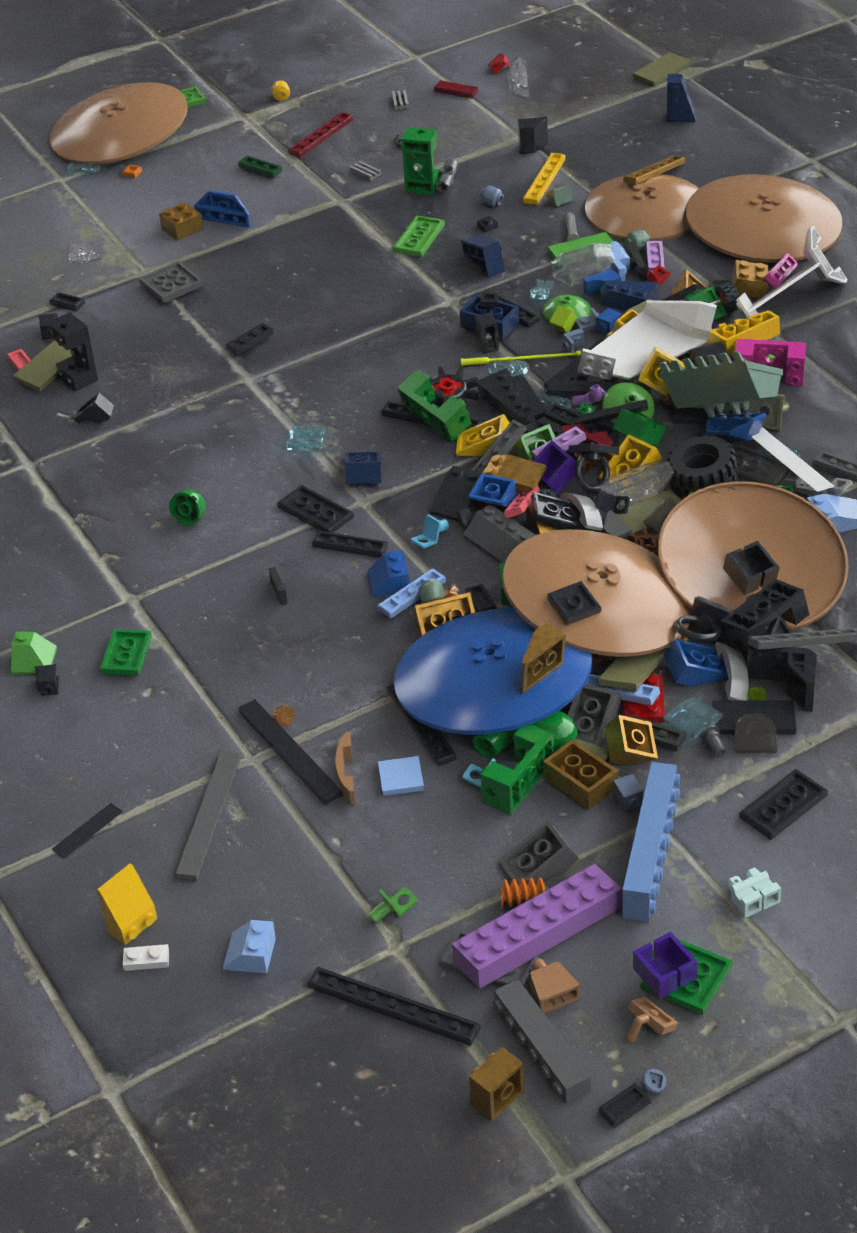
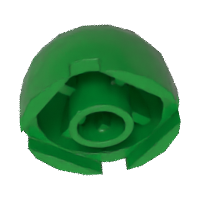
[169,489,206,526]

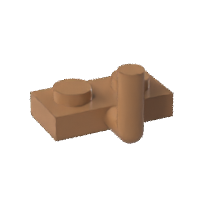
[627,996,678,1042]

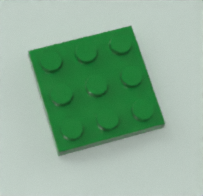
[641,938,733,1015]

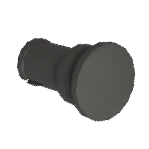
[700,725,727,758]

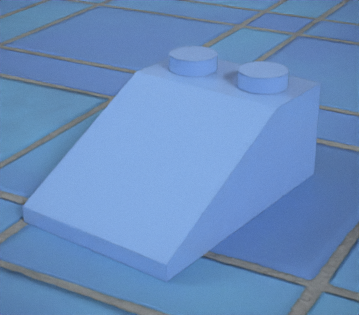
[807,494,857,533]

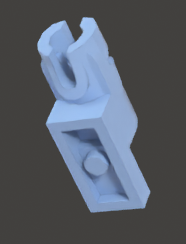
[605,241,630,281]

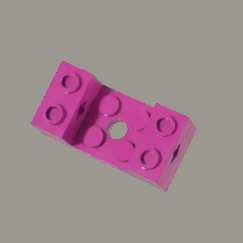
[736,339,806,387]

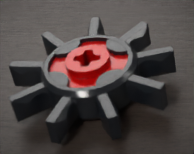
[430,366,479,410]

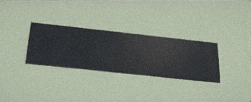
[52,803,123,858]

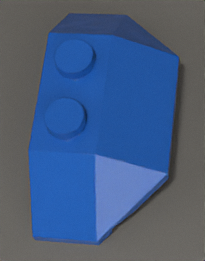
[194,190,251,228]
[706,413,766,441]

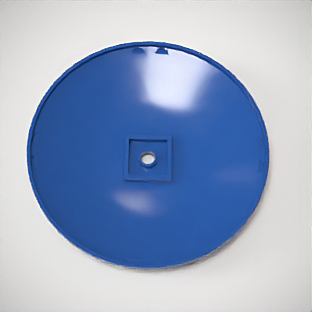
[394,608,592,735]

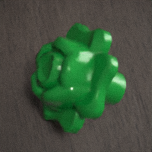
[576,403,596,414]

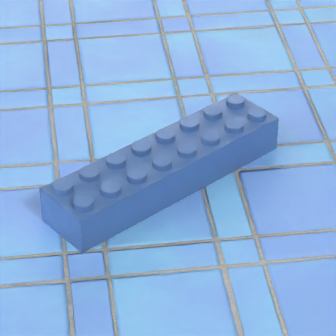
[623,762,680,922]

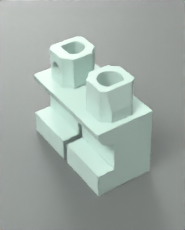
[728,867,781,918]

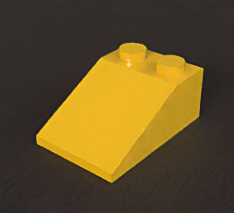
[456,414,512,456]
[599,435,662,492]
[97,863,157,945]

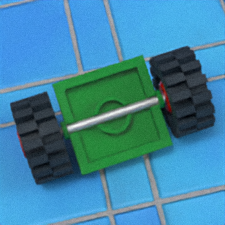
[678,282,739,322]

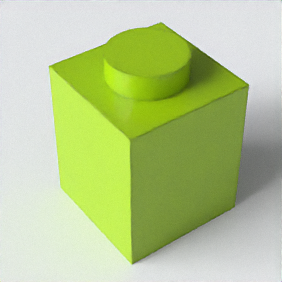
[550,305,577,333]

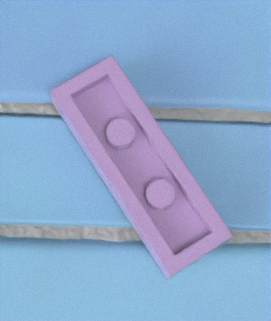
[646,241,665,271]
[532,426,586,458]

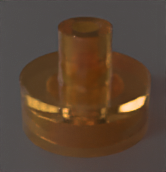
[445,583,460,598]
[273,705,295,725]

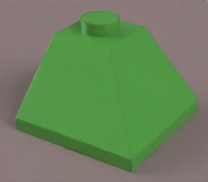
[11,632,57,675]

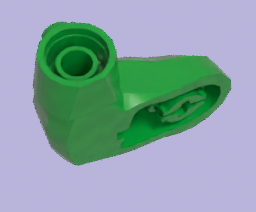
[472,711,578,759]

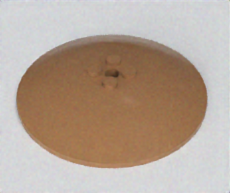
[585,174,699,241]

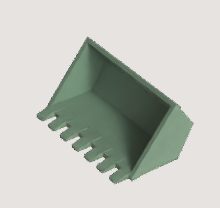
[659,351,783,418]

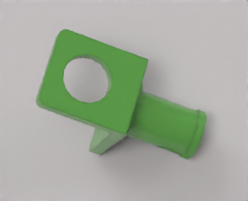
[368,887,418,924]

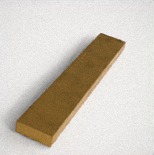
[623,156,685,184]

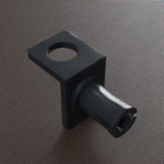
[591,490,630,514]

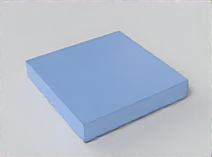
[378,756,424,796]

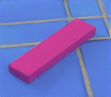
[764,253,798,289]

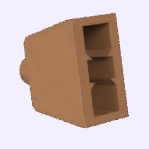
[530,959,580,1013]

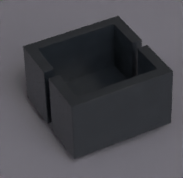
[723,541,780,595]

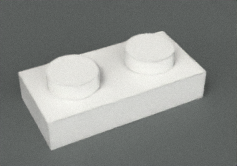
[123,944,169,971]

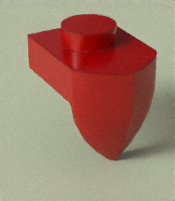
[487,54,511,74]
[646,265,671,287]

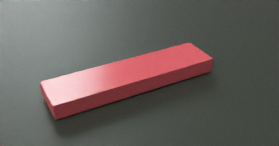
[504,484,540,518]

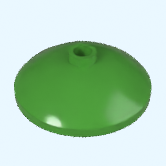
[542,295,591,325]
[603,382,654,425]

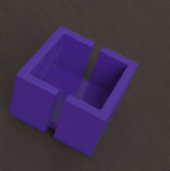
[533,440,576,494]
[633,931,698,999]

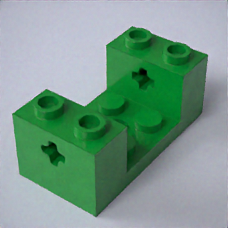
[401,127,440,195]
[397,370,472,442]
[480,725,554,815]

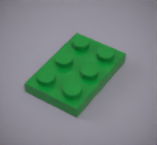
[100,629,152,676]

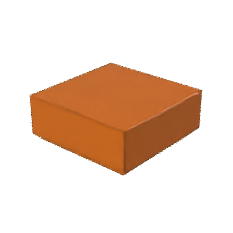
[122,164,142,179]

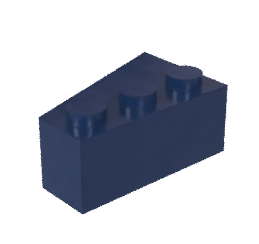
[667,74,696,122]
[460,234,505,277]
[601,280,659,311]

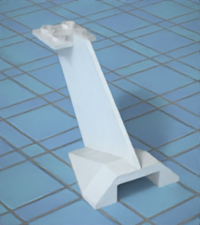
[736,226,847,320]
[577,300,717,380]

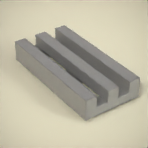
[392,90,409,110]
[350,161,381,181]

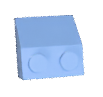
[223,920,276,974]

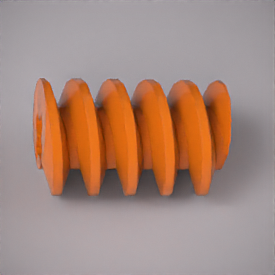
[500,877,545,908]

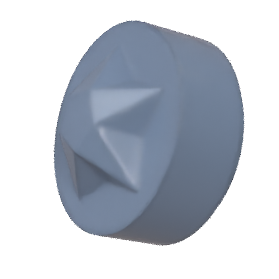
[641,1069,666,1095]

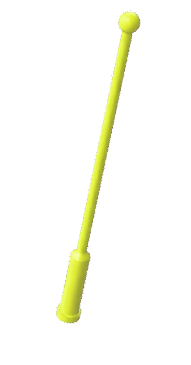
[461,351,582,367]

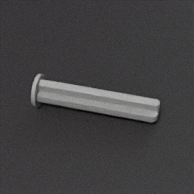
[566,212,580,241]

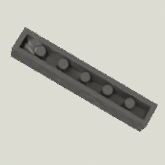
[493,979,591,1103]

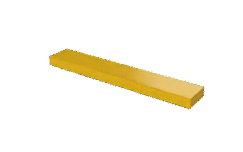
[523,153,565,205]

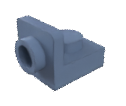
[575,308,600,333]
[562,328,584,353]

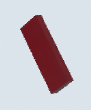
[434,80,478,98]

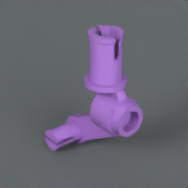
[572,384,606,407]

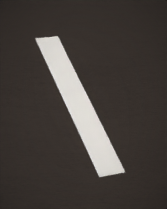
[752,427,835,492]

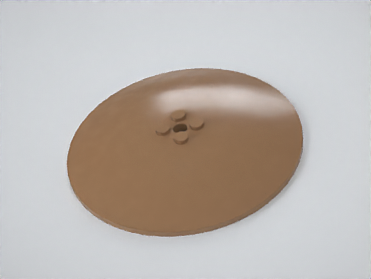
[50,82,188,165]
[686,174,842,263]
[658,481,849,632]
[502,530,692,657]

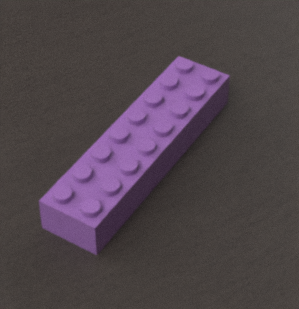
[452,864,622,989]

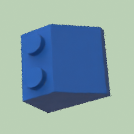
[468,473,517,507]
[368,551,409,597]

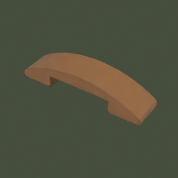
[335,732,355,805]

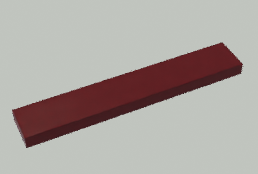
[288,112,353,158]

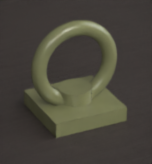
[747,394,789,430]

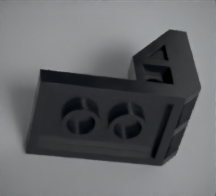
[747,645,817,712]

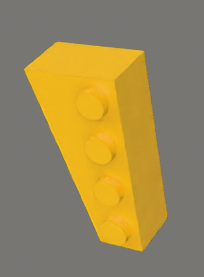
[706,311,780,357]

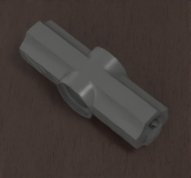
[436,158,458,193]

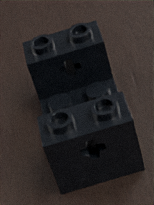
[47,312,98,391]
[721,579,810,654]

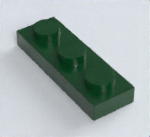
[238,155,282,178]

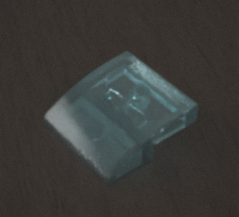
[286,424,328,452]
[663,697,723,739]

